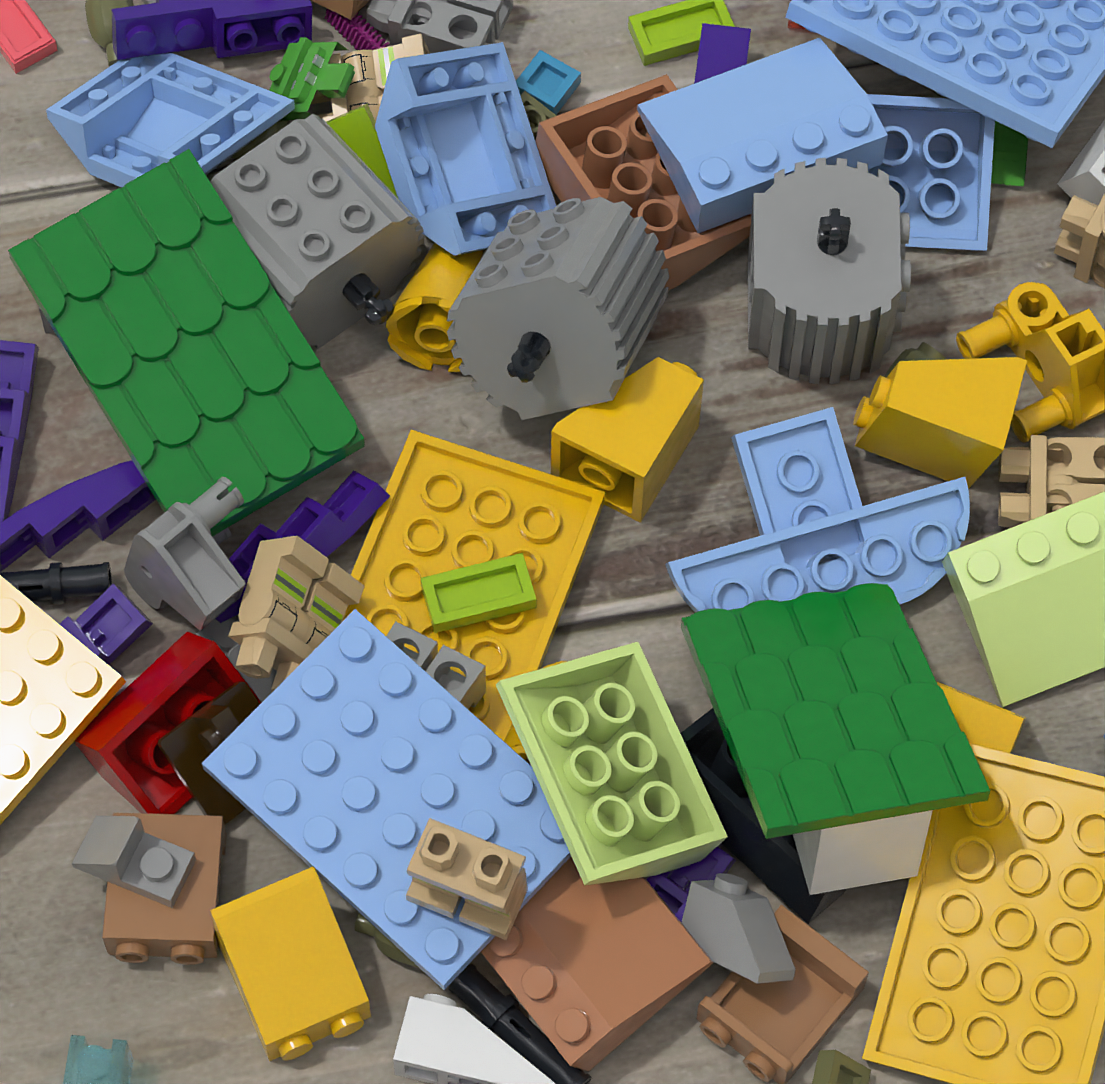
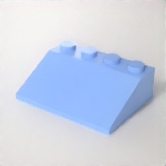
[637,37,888,233]
[867,94,995,251]

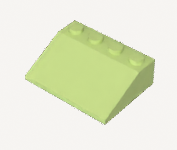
[942,492,1105,708]
[496,642,728,886]

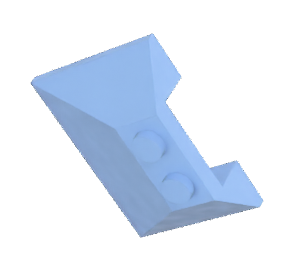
[375,42,556,256]
[46,53,295,188]

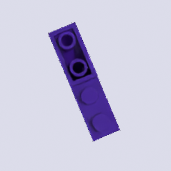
[111,0,312,60]

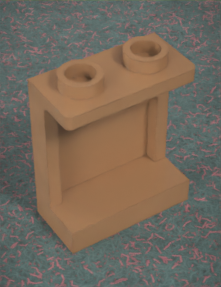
[102,813,227,965]
[696,905,869,1084]

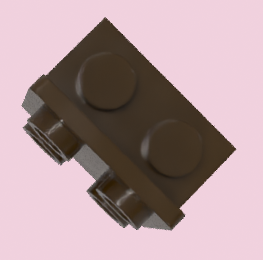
[158,681,260,824]

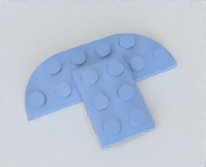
[665,407,970,612]

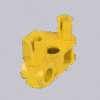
[956,282,1105,443]

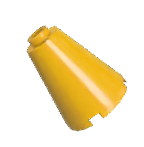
[385,242,483,372]

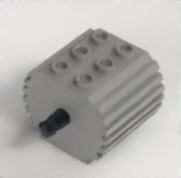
[210,114,424,349]
[748,158,911,384]
[447,197,669,420]

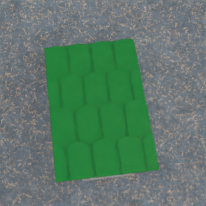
[8,149,365,537]
[681,583,990,895]

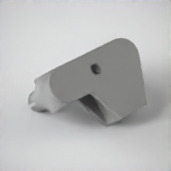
[124,477,246,631]

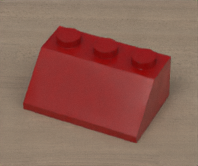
[74,631,261,814]

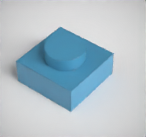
[516,50,581,115]

